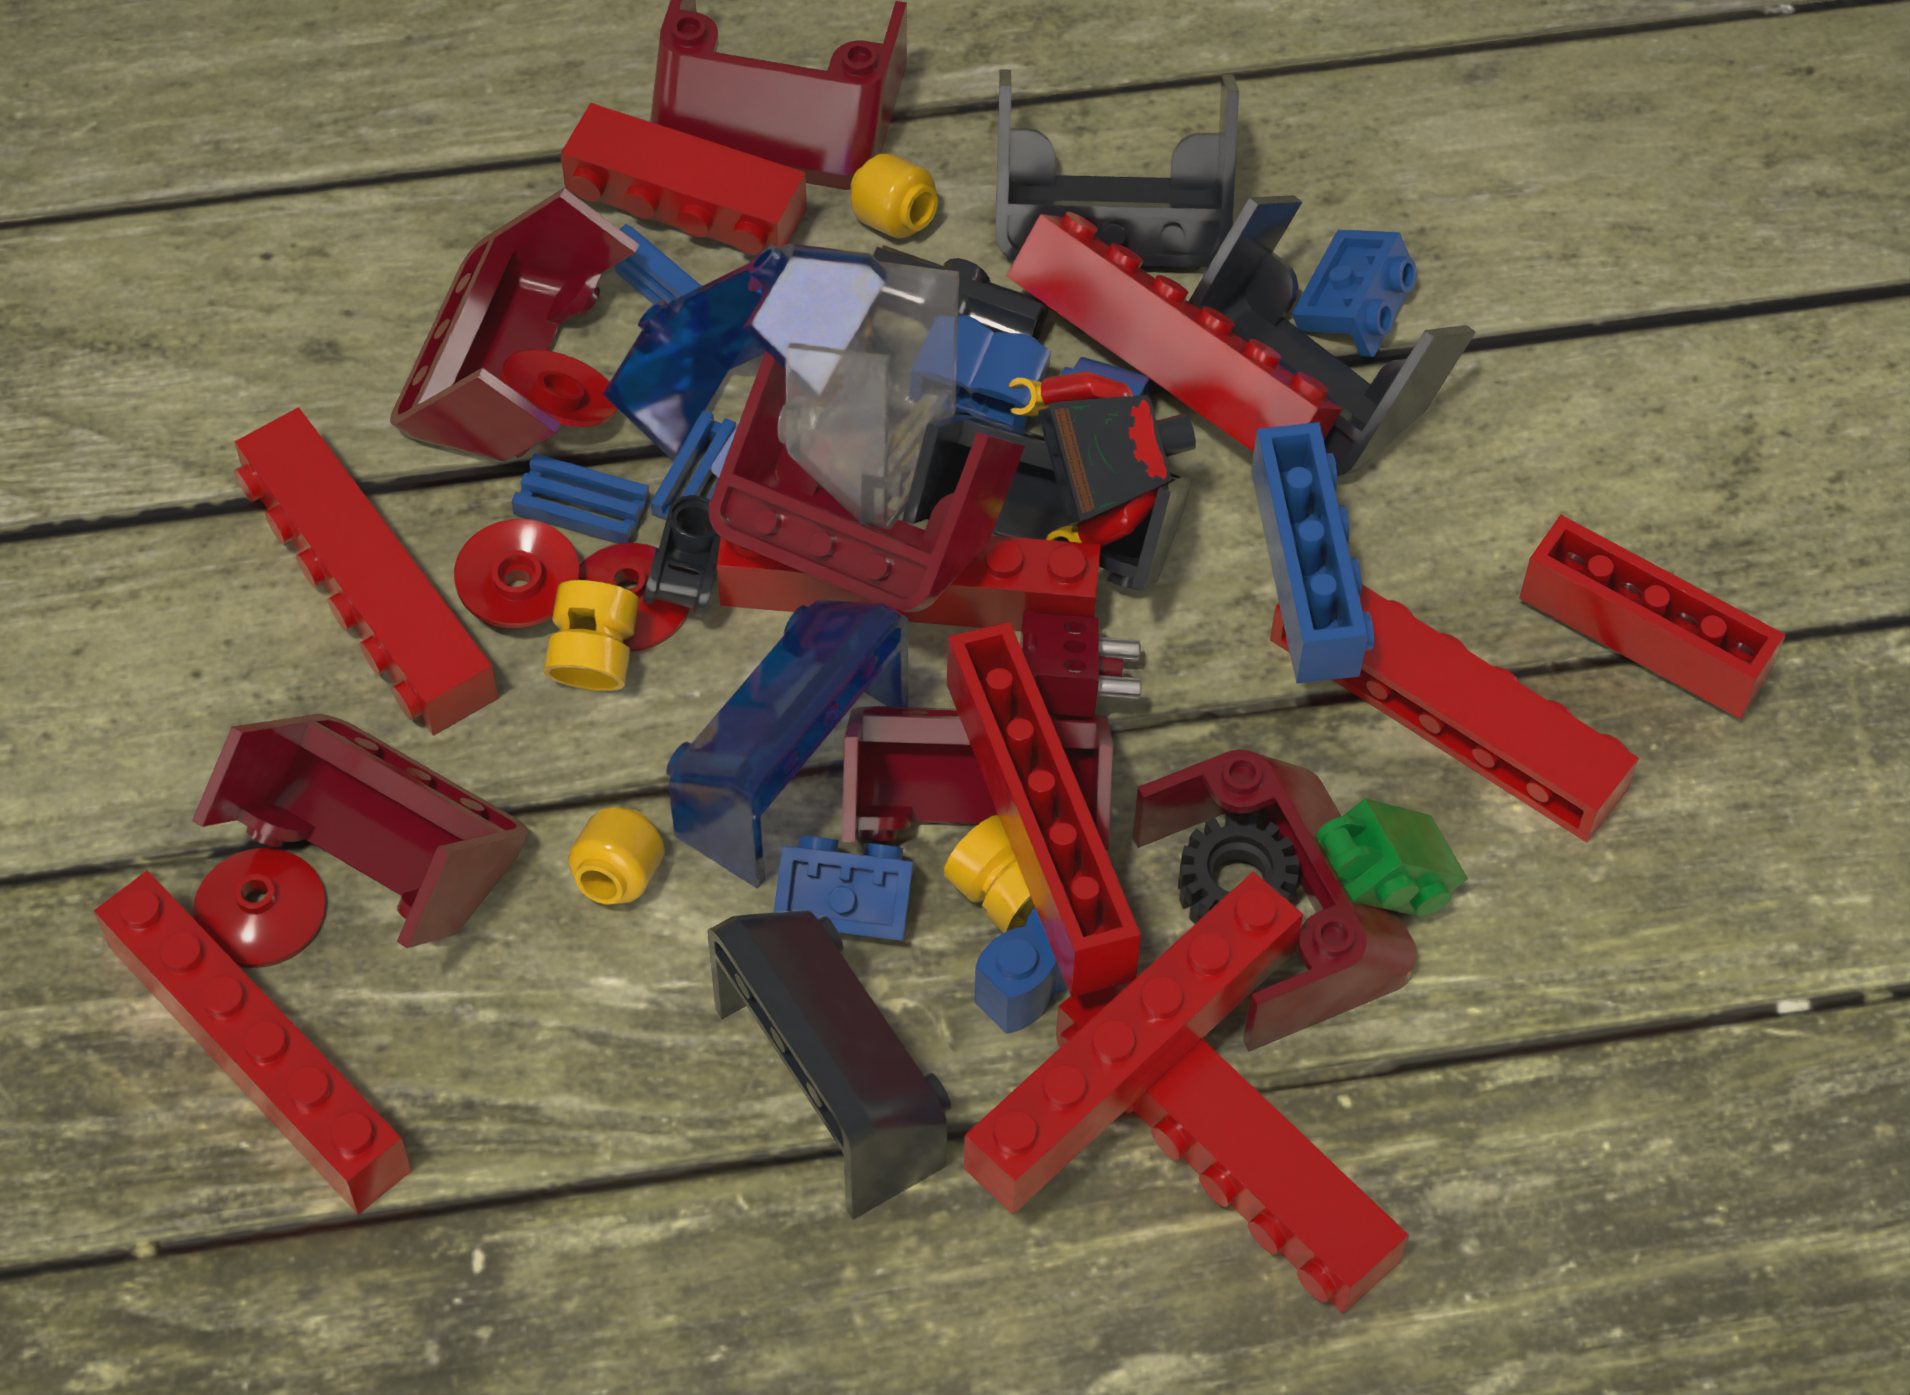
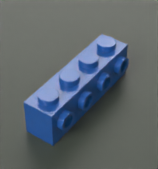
[1251,422,1374,684]

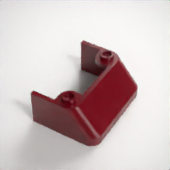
[650,0,907,190]
[390,188,639,461]
[709,349,1025,612]
[842,706,1113,851]
[192,714,529,948]
[1132,749,1417,1052]

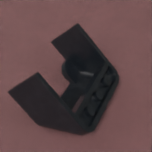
[996,69,1239,267]
[1188,195,1476,476]
[902,415,1193,590]
[707,909,952,1220]

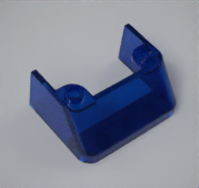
[603,244,888,459]
[666,600,908,889]

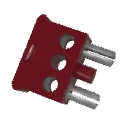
[1020,609,1142,717]

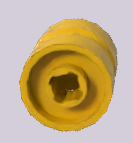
[543,580,640,691]
[944,815,1035,933]

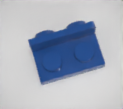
[1291,229,1417,357]
[774,835,916,941]

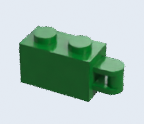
[1316,798,1468,916]

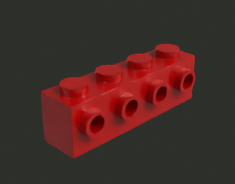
[560,102,807,261]
[1519,514,1786,719]

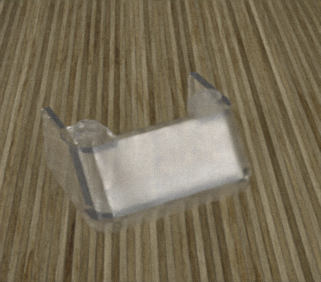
[778,260,959,529]

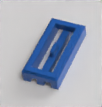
[614,224,710,340]
[651,410,736,520]
[511,453,650,544]

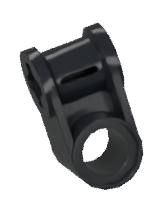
[642,495,720,618]

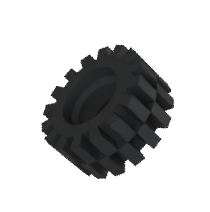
[1178,813,1299,925]

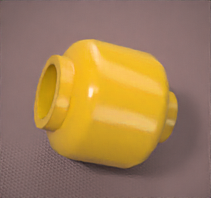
[850,153,938,239]
[568,807,665,905]

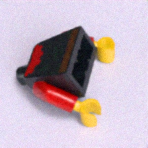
[1009,371,1196,548]

